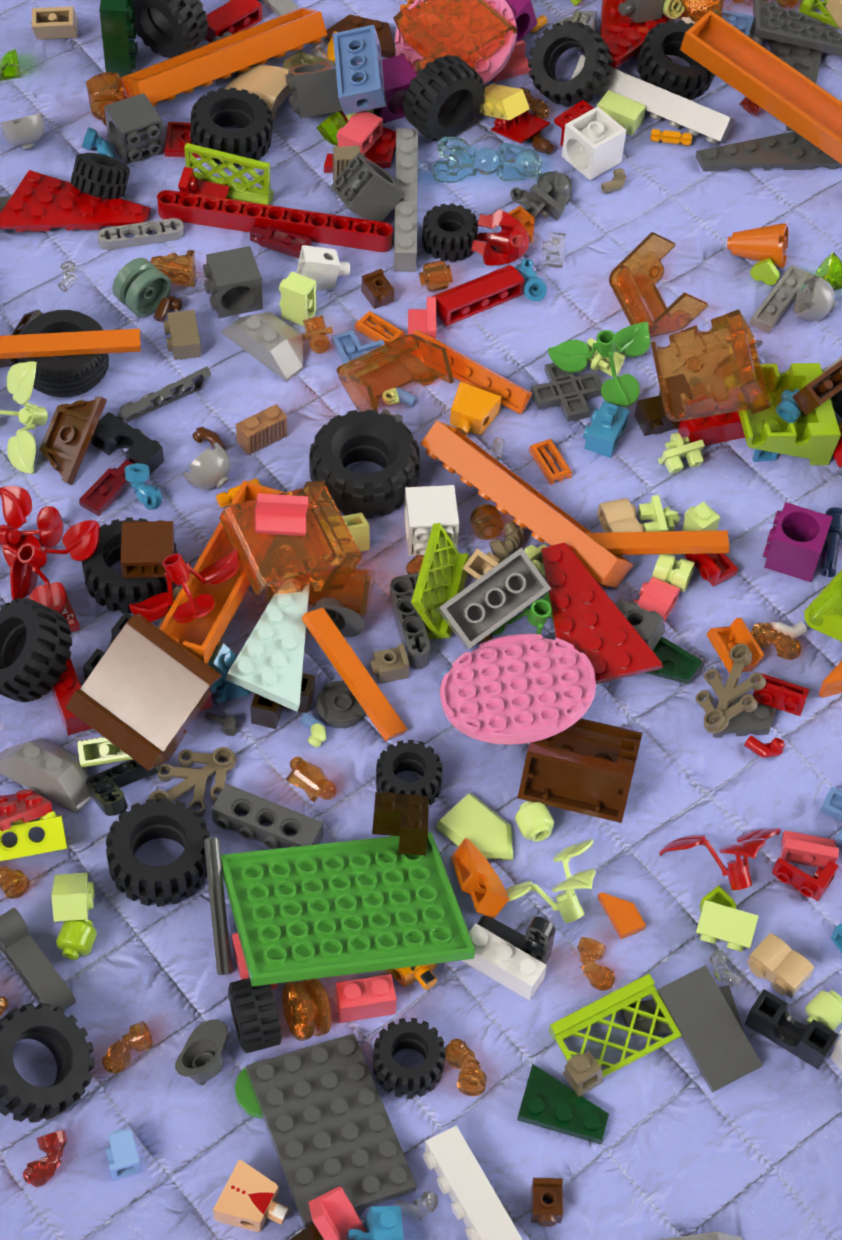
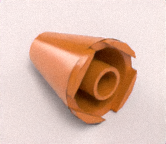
[727,223,789,268]

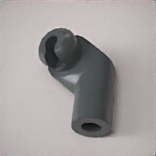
[510,187,535,215]

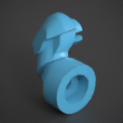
[81,127,115,158]
[515,258,547,301]
[776,389,801,423]
[125,463,162,510]

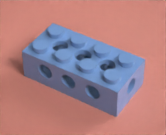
[333,25,386,115]

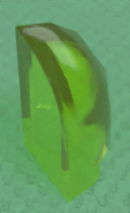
[0,49,21,81]
[316,112,347,146]
[815,252,842,291]

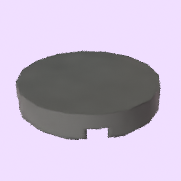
[316,681,366,728]

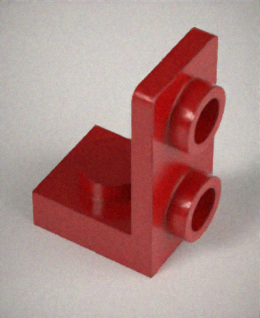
[178,167,229,199]
[772,858,839,901]

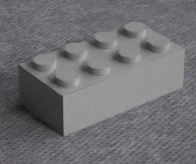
[437,548,551,650]

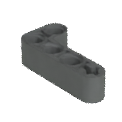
[389,573,437,669]
[0,907,76,1010]

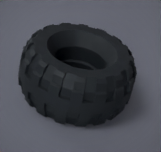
[309,409,420,519]

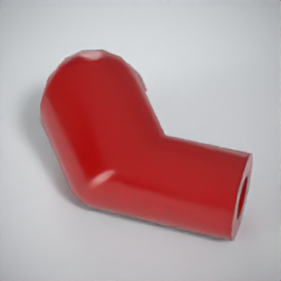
[744,735,785,758]

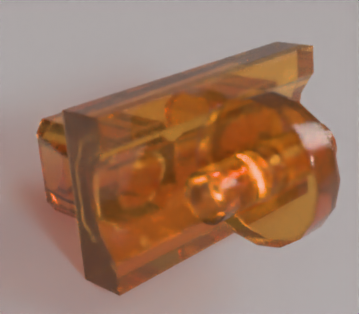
[301,315,333,353]

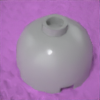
[0,113,45,149]
[793,274,836,321]
[183,443,231,490]

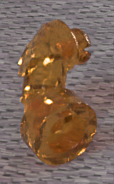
[520,87,550,120]
[751,622,801,660]
[0,867,30,899]
[577,937,615,991]
[102,1021,153,1074]
[445,1038,487,1096]

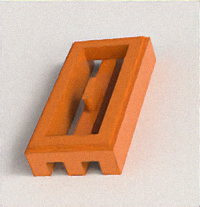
[355,311,405,351]
[529,439,572,485]

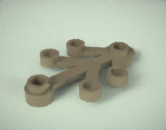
[696,643,766,734]
[148,747,236,817]

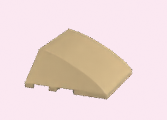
[225,65,291,121]

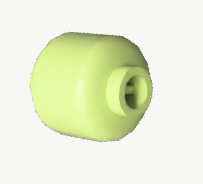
[515,801,554,842]
[805,990,842,1031]

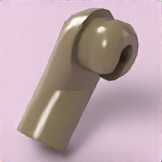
[601,168,627,194]

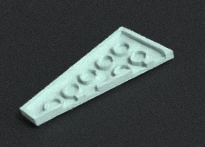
[226,573,310,712]

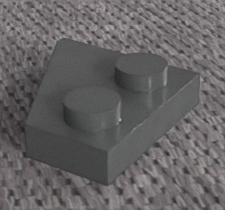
[713,697,777,738]

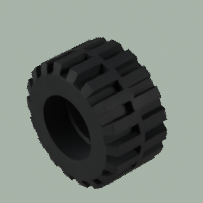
[70,153,130,199]
[422,203,478,262]
[376,740,443,806]
[228,978,282,1053]
[373,1018,446,1099]

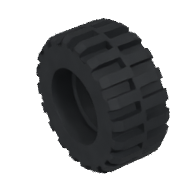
[131,0,208,59]
[528,20,612,107]
[637,20,715,100]
[403,55,485,141]
[190,87,273,168]
[82,517,178,613]
[0,598,72,703]
[106,798,210,907]
[0,1003,95,1123]

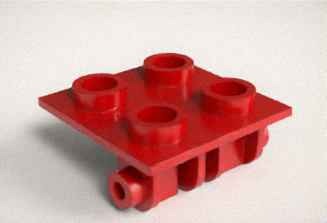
[491,104,550,144]

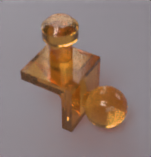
[286,756,337,802]

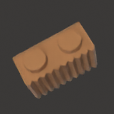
[235,404,287,455]

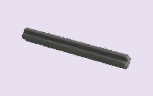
[204,837,232,975]

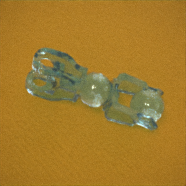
[432,137,542,183]

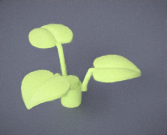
[0,362,48,474]
[506,839,596,923]

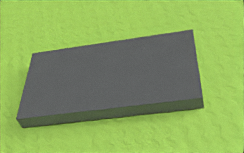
[657,965,763,1093]

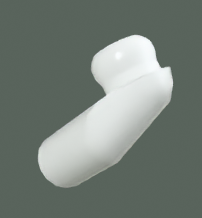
[768,622,807,642]

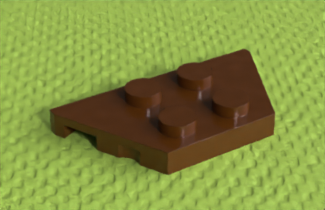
[320,14,396,58]
[39,396,107,485]

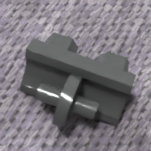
[527,180,568,221]

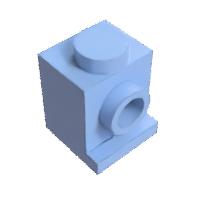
[105,1129,142,1181]

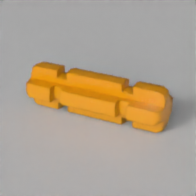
[650,129,692,146]
[216,478,261,508]

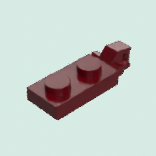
[250,225,312,258]
[79,459,134,516]

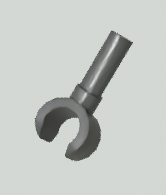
[205,712,238,736]

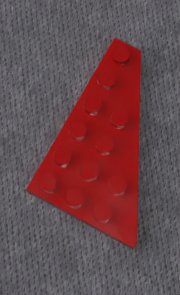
[599,0,671,69]
[0,170,151,232]
[541,542,663,684]

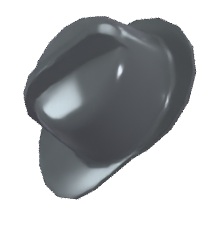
[537,170,572,206]
[308,597,365,637]
[175,1019,228,1086]

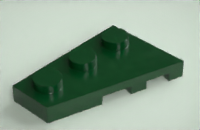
[639,623,703,684]
[517,1064,609,1144]

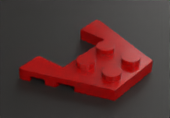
[324,111,396,173]
[0,789,53,831]

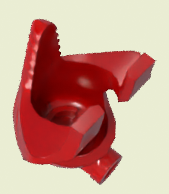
[471,209,529,266]

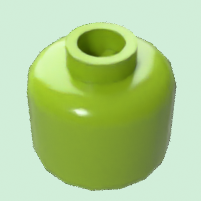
[56,919,97,960]

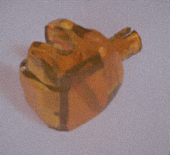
[86,72,127,126]

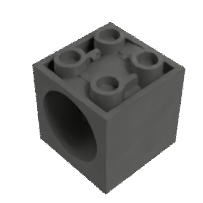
[285,60,342,118]
[104,93,164,165]
[331,152,405,222]
[203,246,263,318]

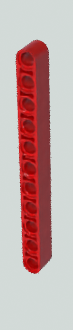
[157,190,393,252]

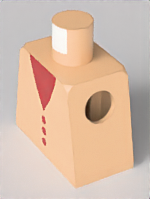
[213,1160,290,1232]

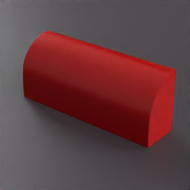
[431,265,525,326]

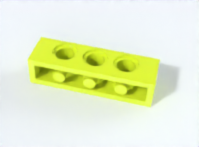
[0,811,67,861]

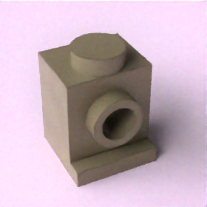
[369,643,409,684]
[563,1051,603,1097]

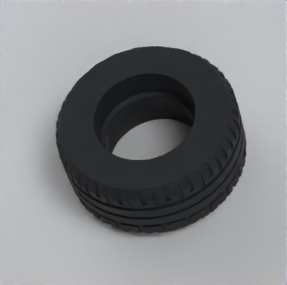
[19,310,109,397]

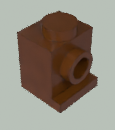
[361,268,394,309]
[531,1178,563,1227]

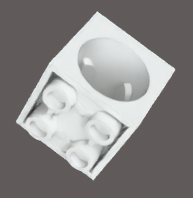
[562,107,626,180]
[404,485,459,557]

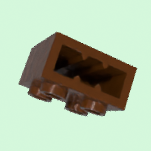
[121,520,174,578]

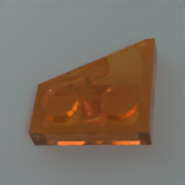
[150,250,197,287]

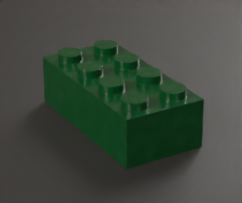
[99,0,138,77]

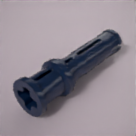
[820,507,842,577]

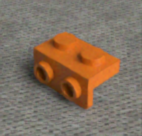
[706,618,764,673]

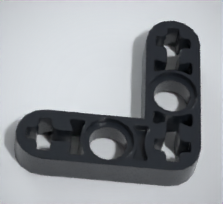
[86,759,161,816]
[477,916,556,964]

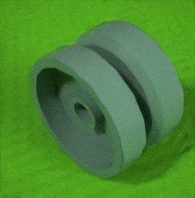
[112,258,172,318]

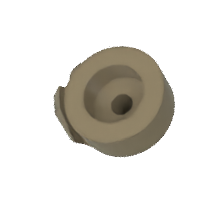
[489,521,524,563]

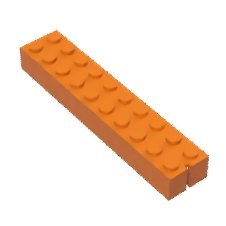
[121,7,327,107]
[680,10,842,164]
[420,420,634,588]
[159,480,290,664]

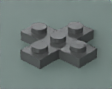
[530,363,602,422]

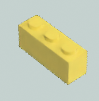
[478,84,530,120]

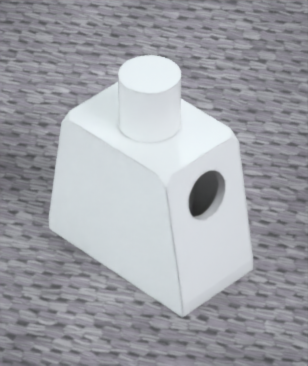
[296,245,350,290]

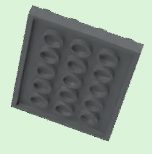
[246,1033,417,1228]

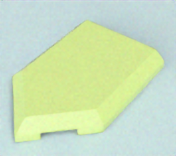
[436,793,513,860]

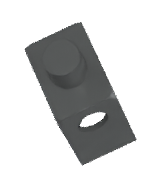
[618,0,664,23]

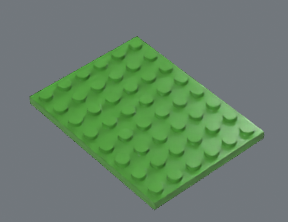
[221,832,475,986]

